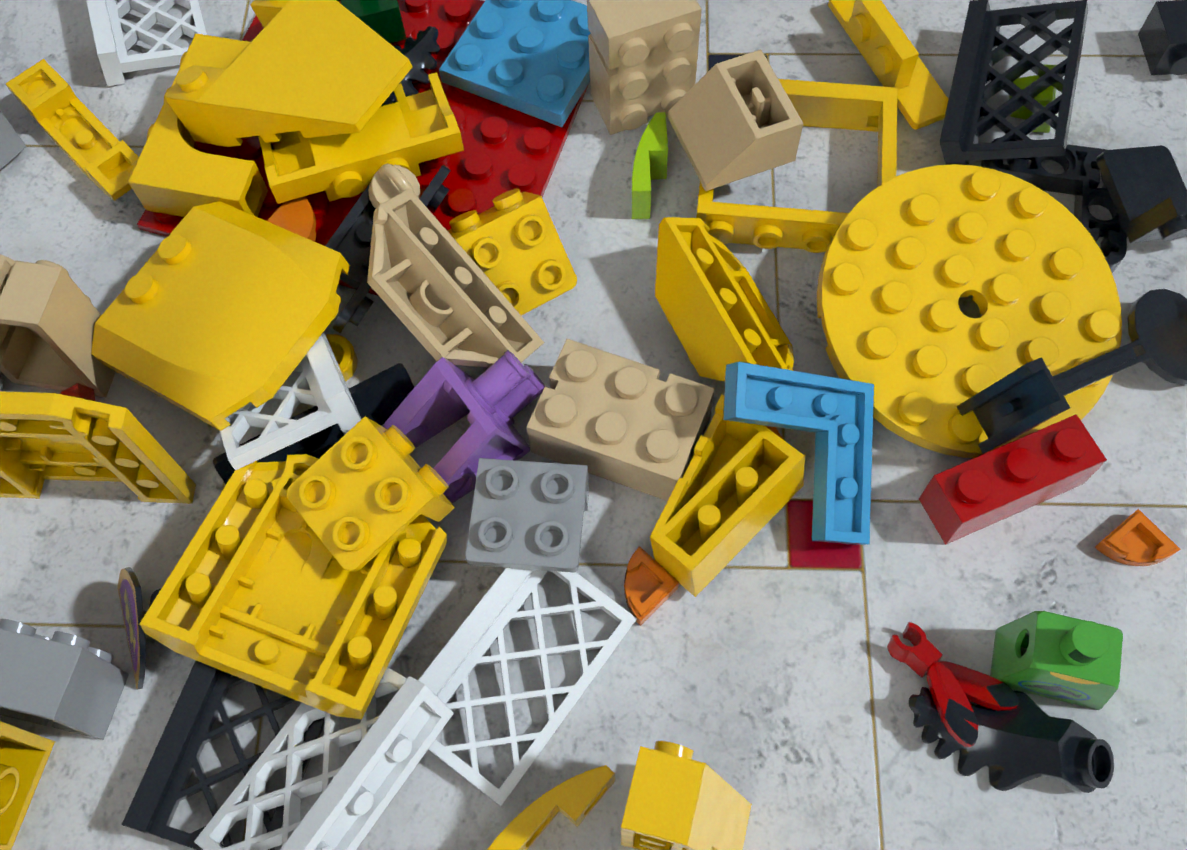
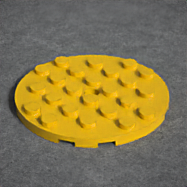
[817,164,1122,458]

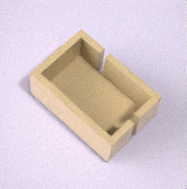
[587,0,702,135]
[0,254,116,397]
[526,339,715,501]

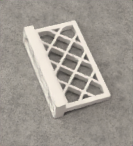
[86,0,207,86]
[220,332,361,470]
[418,568,637,806]
[194,667,454,850]

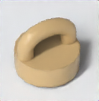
[368,164,420,208]

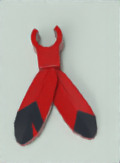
[887,622,1020,747]

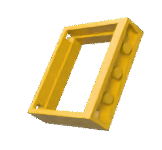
[696,79,898,253]

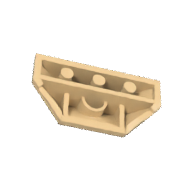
[367,188,545,368]

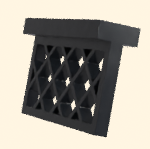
[940,0,1088,165]
[121,661,325,850]

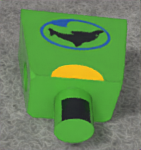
[990,611,1123,710]

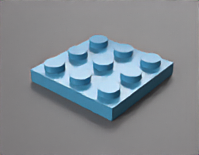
[439,0,591,127]

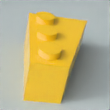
[650,394,805,597]
[621,741,752,850]

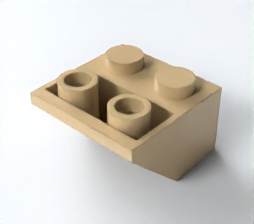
[668,49,803,191]

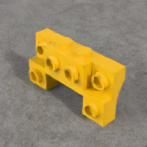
[258,73,464,204]

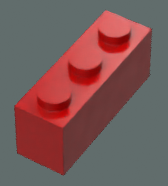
[919,414,1107,545]

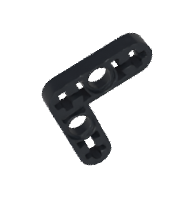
[981,137,1127,273]

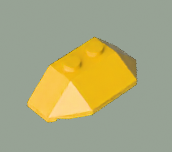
[655,217,794,382]

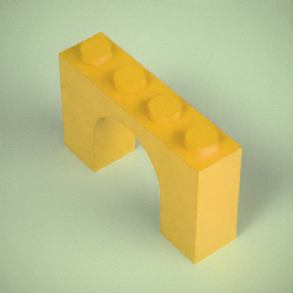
[128,33,268,217]

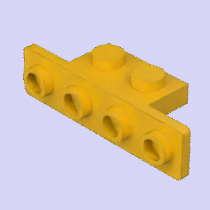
[828,0,949,130]

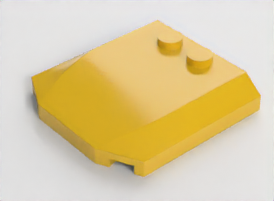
[91,201,350,431]
[0,391,196,504]
[140,454,447,719]

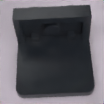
[1096,145,1187,244]

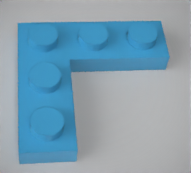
[723,362,874,545]

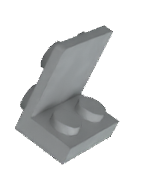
[465,458,589,573]

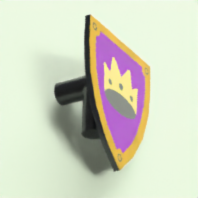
[117,567,161,690]

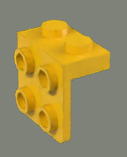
[447,189,577,316]
[287,416,455,572]

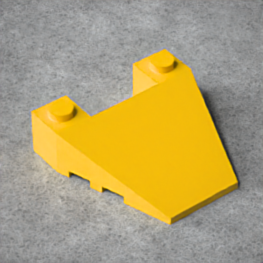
[164,0,413,147]

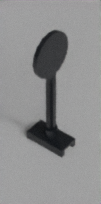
[957,289,1187,454]

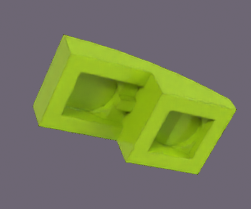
[632,112,668,219]

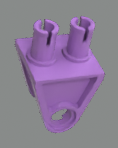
[383,350,546,503]

